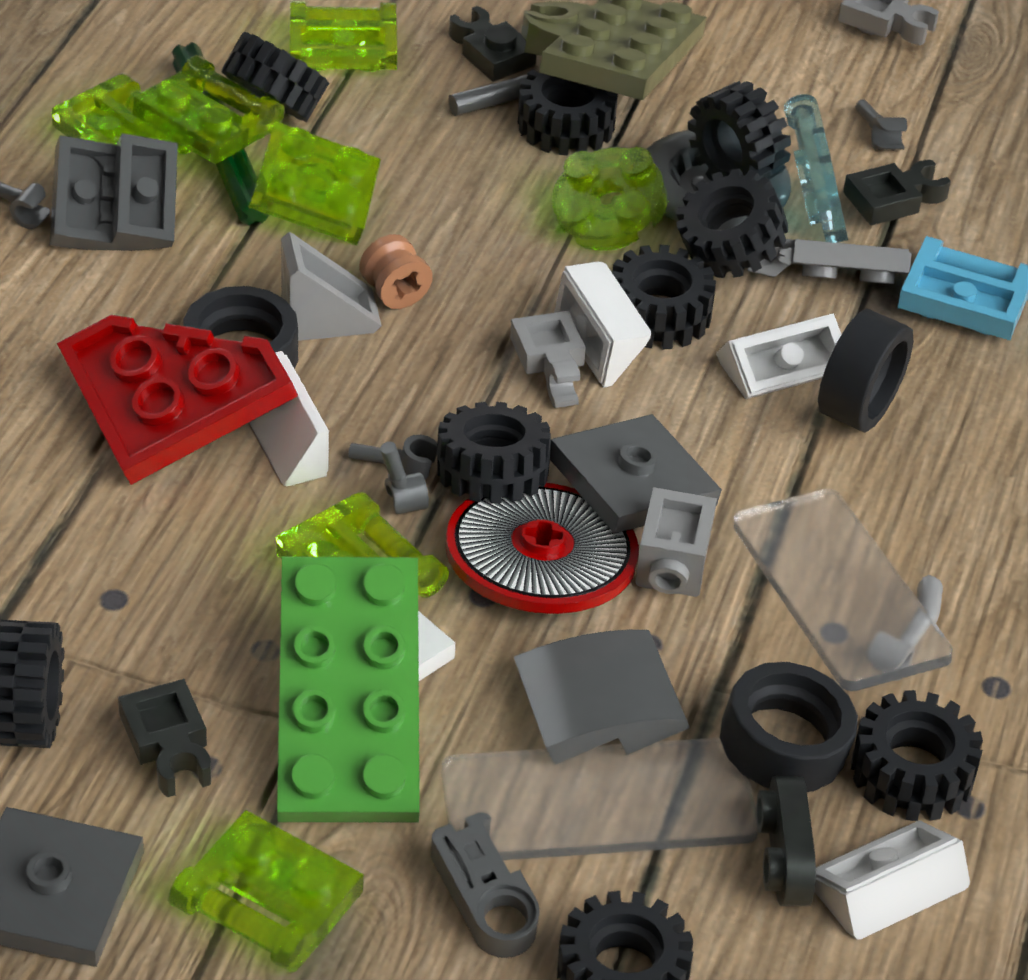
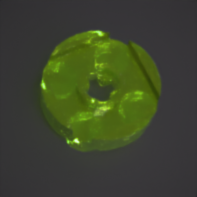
[552,147,667,250]

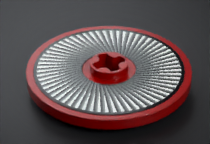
[445,483,639,614]

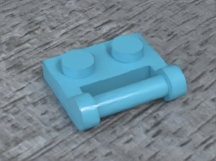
[897,236,1028,340]

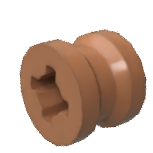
[359,234,433,309]

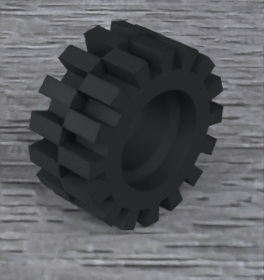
[221,32,329,122]
[517,69,618,156]
[687,81,791,181]
[611,245,716,350]
[0,620,64,748]
[851,690,983,821]
[557,891,693,980]

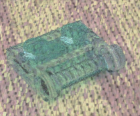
[784,94,848,243]

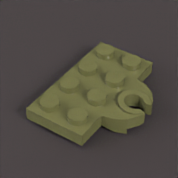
[521,0,707,100]

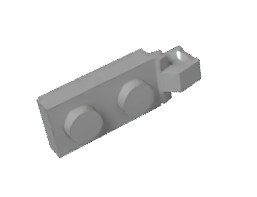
[747,239,912,284]

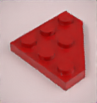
[57,315,298,485]

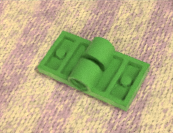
[277,557,420,822]

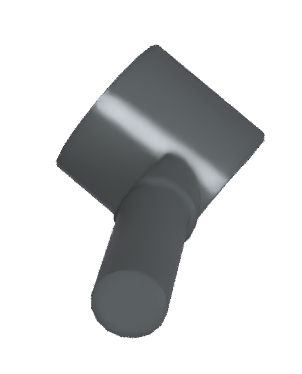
[855,99,907,150]
[0,182,50,229]
[348,434,437,480]
[380,442,429,514]

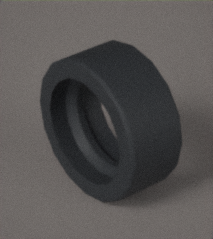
[183,286,298,369]
[818,309,914,433]
[719,662,858,792]

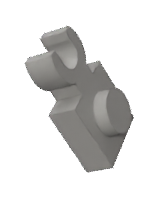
[838,0,939,45]

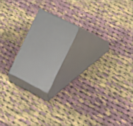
[281,231,382,341]

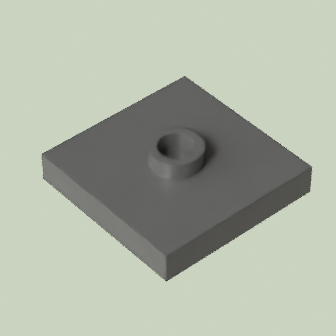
[550,414,722,534]
[0,807,144,967]

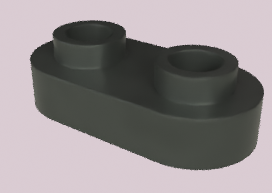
[756,776,816,906]

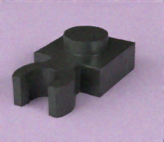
[449,6,537,82]
[843,160,951,226]
[118,679,211,797]

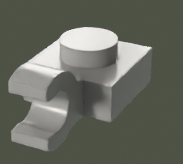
[510,311,586,408]

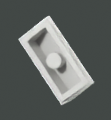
[555,261,651,387]
[716,313,842,399]
[249,351,329,486]
[814,820,970,939]

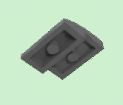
[49,133,178,251]
[514,629,690,765]

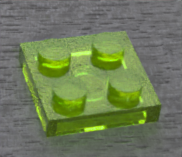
[249,121,381,245]

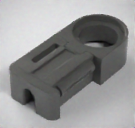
[430,812,540,958]

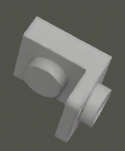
[636,487,717,597]

